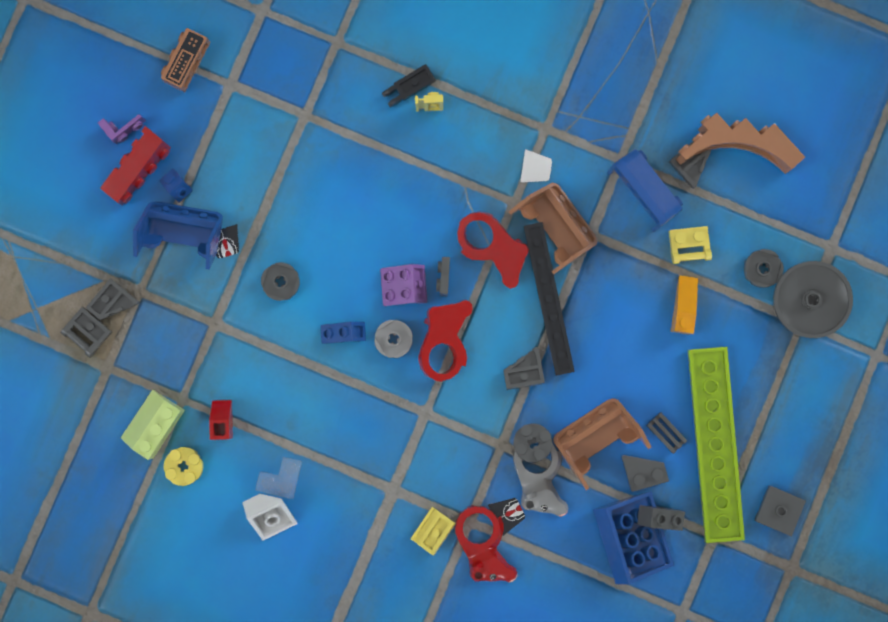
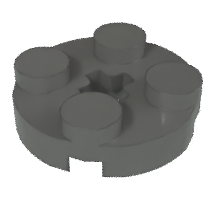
[744,249,784,288]
[261,262,300,301]
[513,423,552,463]

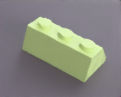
[121,390,185,460]

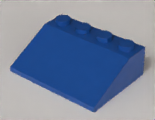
[593,491,674,584]

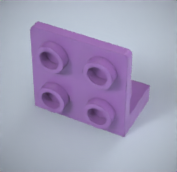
[380,264,427,306]

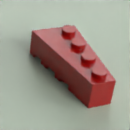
[100,126,171,205]

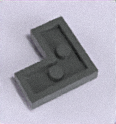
[436,257,450,297]

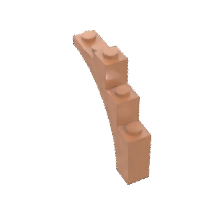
[676,113,805,174]

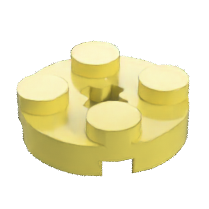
[164,447,204,486]

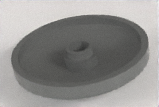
[773,261,853,338]

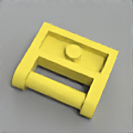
[668,226,712,264]

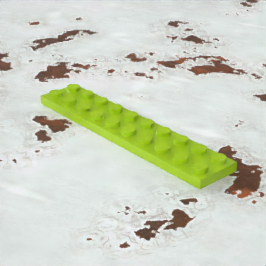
[688,347,745,543]

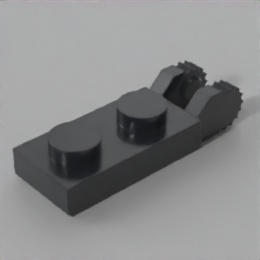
[382,64,436,108]

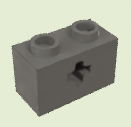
[637,505,685,531]

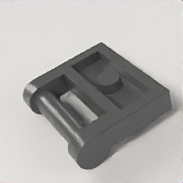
[60,307,112,358]

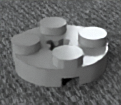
[374,320,413,358]

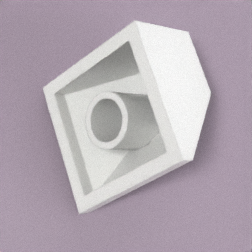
[242,494,297,540]

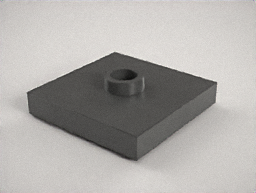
[754,485,806,537]

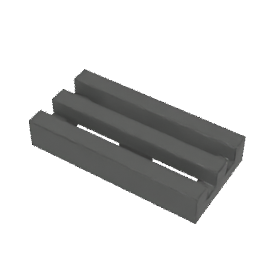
[646,412,687,454]

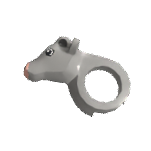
[513,438,568,517]

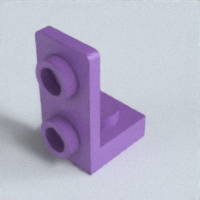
[98,114,146,144]

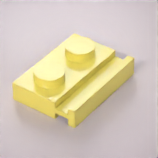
[415,92,443,112]
[411,507,456,555]

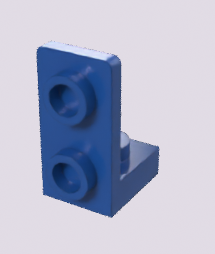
[321,322,366,344]

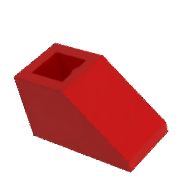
[209,400,233,440]

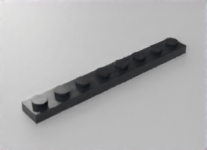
[524,222,575,376]

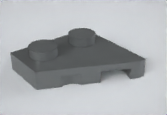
[669,141,711,189]
[503,347,545,390]
[621,455,669,492]

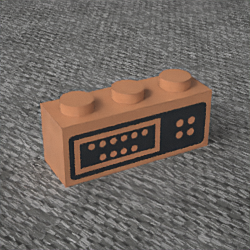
[161,28,210,92]

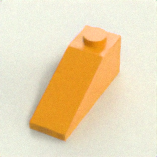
[671,275,698,335]

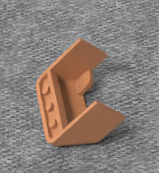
[509,183,598,274]
[553,399,651,490]

